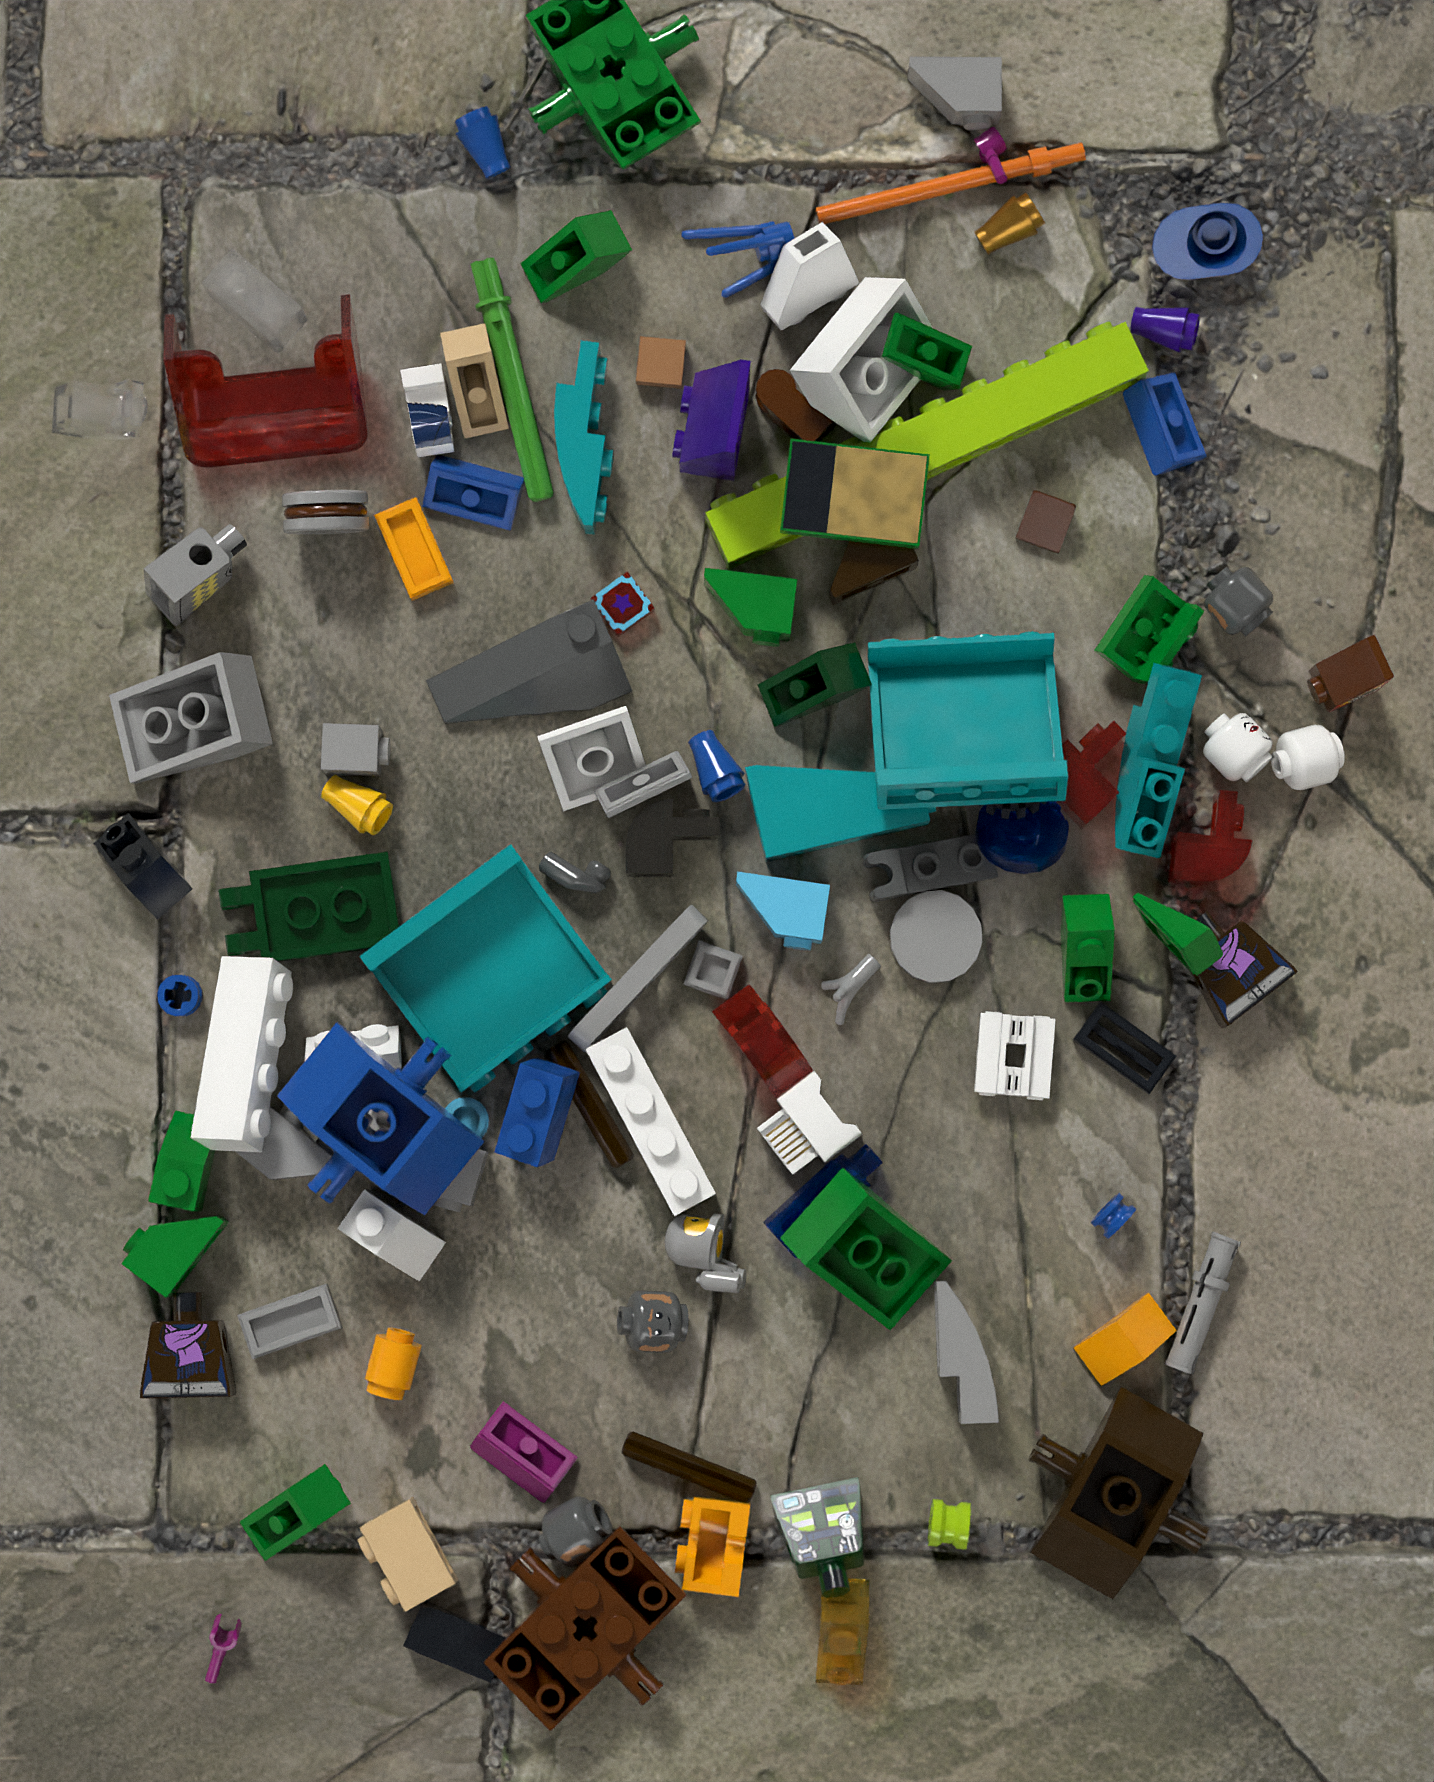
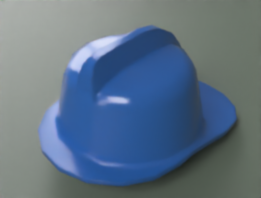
[1152,203,1263,280]

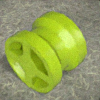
[928,1499,971,1550]

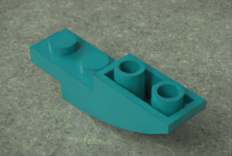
[554,340,614,535]
[1115,663,1202,858]

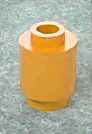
[365,1327,422,1400]

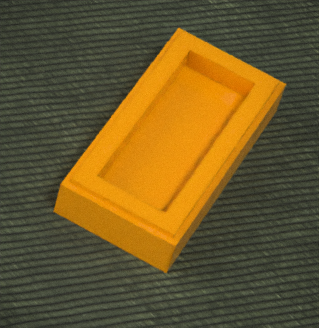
[374,497,454,601]

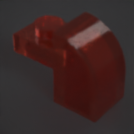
[1056,721,1127,829]
[1168,790,1252,886]
[712,984,813,1098]

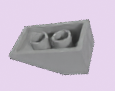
[109,652,273,784]

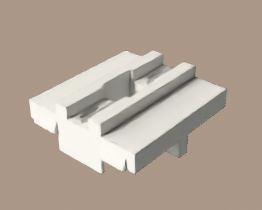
[974,1011,1055,1100]

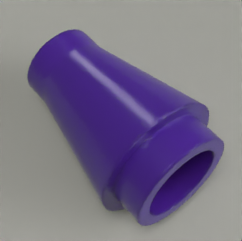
[1130,307,1200,353]

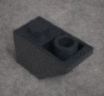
[93,813,193,920]

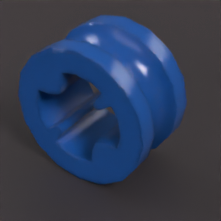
[157,975,203,1016]
[1090,1193,1136,1239]

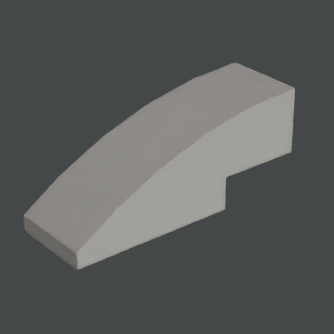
[934,1281,999,1424]

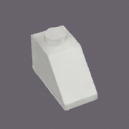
[337,1189,446,1281]

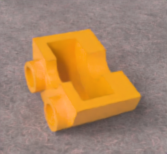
[675,1496,750,1597]

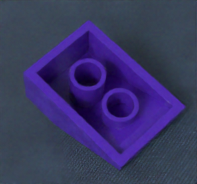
[672,359,751,481]

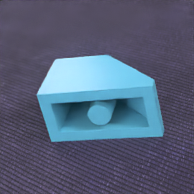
[736,872,830,950]

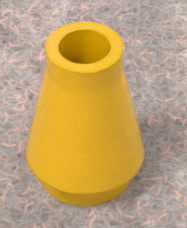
[321,775,393,835]

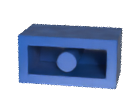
[495,1057,580,1168]

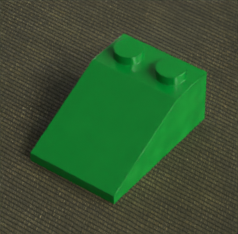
[780,1168,952,1330]

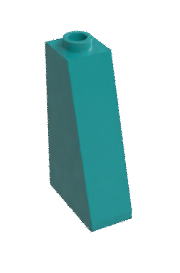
[745,765,936,862]

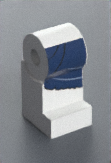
[400,364,455,458]

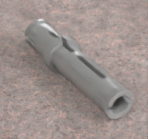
[1165,1231,1241,1375]

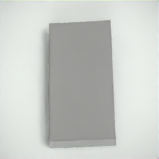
[237,1283,343,1360]

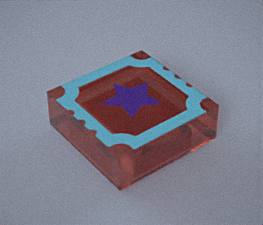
[590,571,655,637]

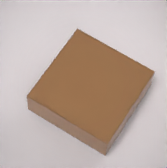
[636,336,686,389]

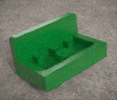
[1094,575,1204,685]

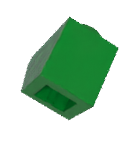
[1061,894,1115,1002]

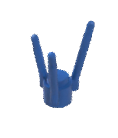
[681,221,795,298]

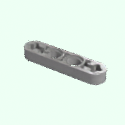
[568,905,709,1053]

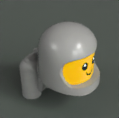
[665,1213,747,1293]

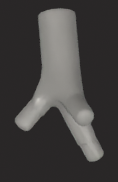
[821,954,881,1025]

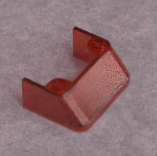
[163,294,368,468]

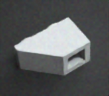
[761,222,860,330]

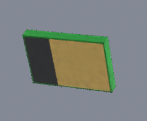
[780,439,930,549]

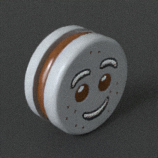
[282,490,369,534]

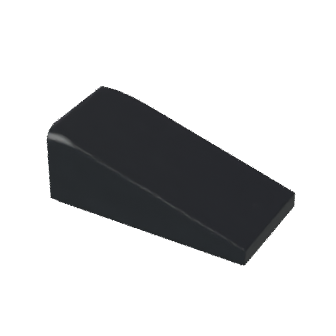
[403,1600,506,1683]

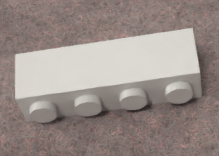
[191,956,293,1152]
[585,1027,716,1216]

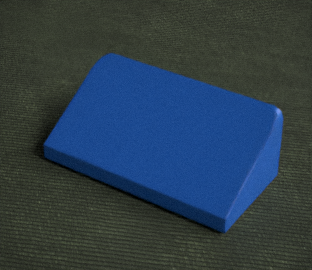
[1123,372,1207,476]
[422,455,524,531]

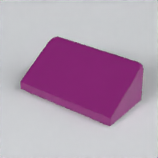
[470,1401,578,1503]

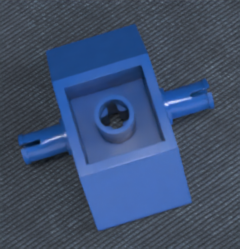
[277,1022,485,1215]

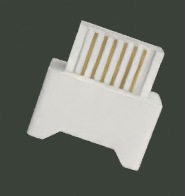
[757,1071,863,1175]

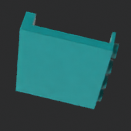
[868,631,1068,810]
[359,844,612,1093]

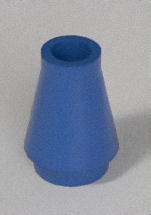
[455,106,511,179]
[688,730,745,802]

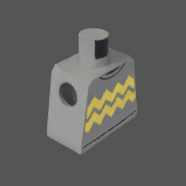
[144,524,247,627]

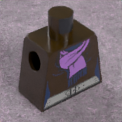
[1190,911,1298,1028]
[140,1292,236,1399]

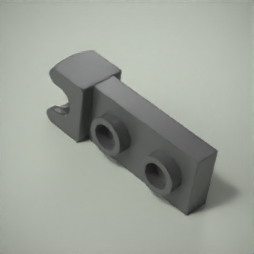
[862,831,998,902]

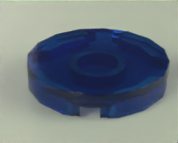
[975,801,1069,874]

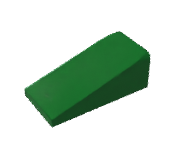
[881,313,972,391]
[1132,893,1223,976]

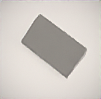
[594,751,692,818]

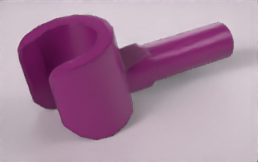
[974,127,1007,184]
[205,1614,242,1684]

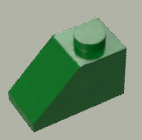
[520,210,632,303]
[704,568,797,647]
[148,1111,215,1212]
[121,1216,229,1298]
[239,1464,351,1561]

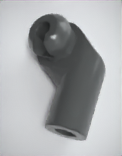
[539,852,611,893]

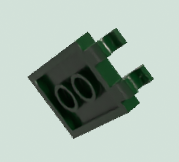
[218,851,399,962]

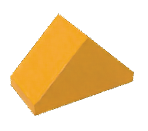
[1073,1292,1177,1386]

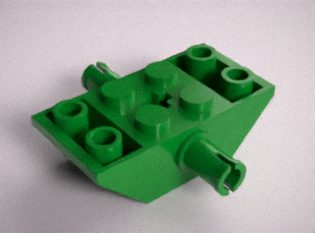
[525,0,701,170]

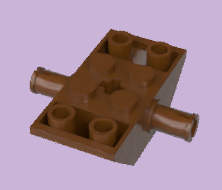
[483,1526,687,1732]

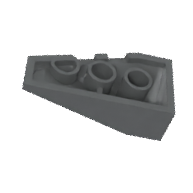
[426,599,632,724]

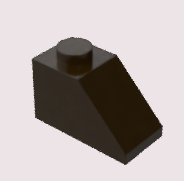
[829,541,919,605]

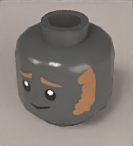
[1204,567,1273,637]
[617,1290,689,1353]
[539,1496,612,1567]

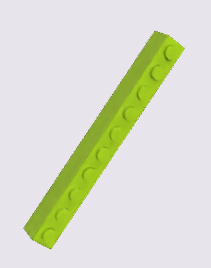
[705,322,1149,570]

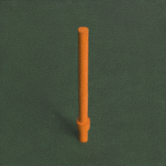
[815,142,1086,224]

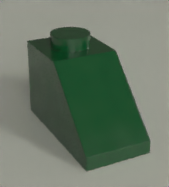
[757,642,872,727]

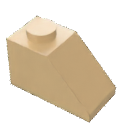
[440,323,509,439]

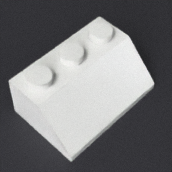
[790,277,933,443]

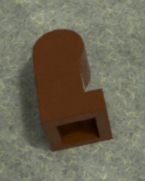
[756,369,837,442]

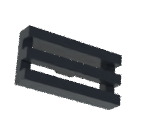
[1072,1001,1177,1094]

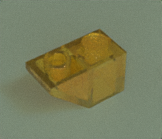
[815,1578,869,1686]

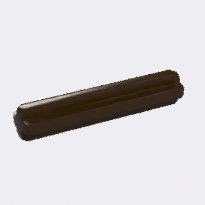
[546,1041,634,1168]
[622,1432,757,1503]

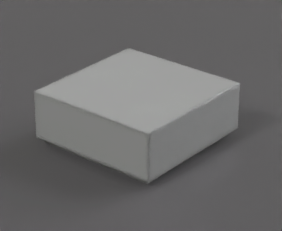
[683,940,743,1000]

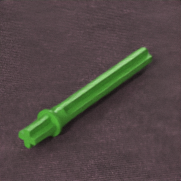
[471,258,554,502]

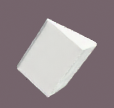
[537,706,646,811]

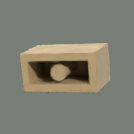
[358,1497,458,1612]

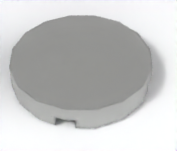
[889,890,982,983]

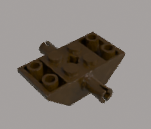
[1028,1386,1209,1599]

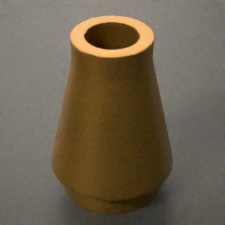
[974,192,1045,255]

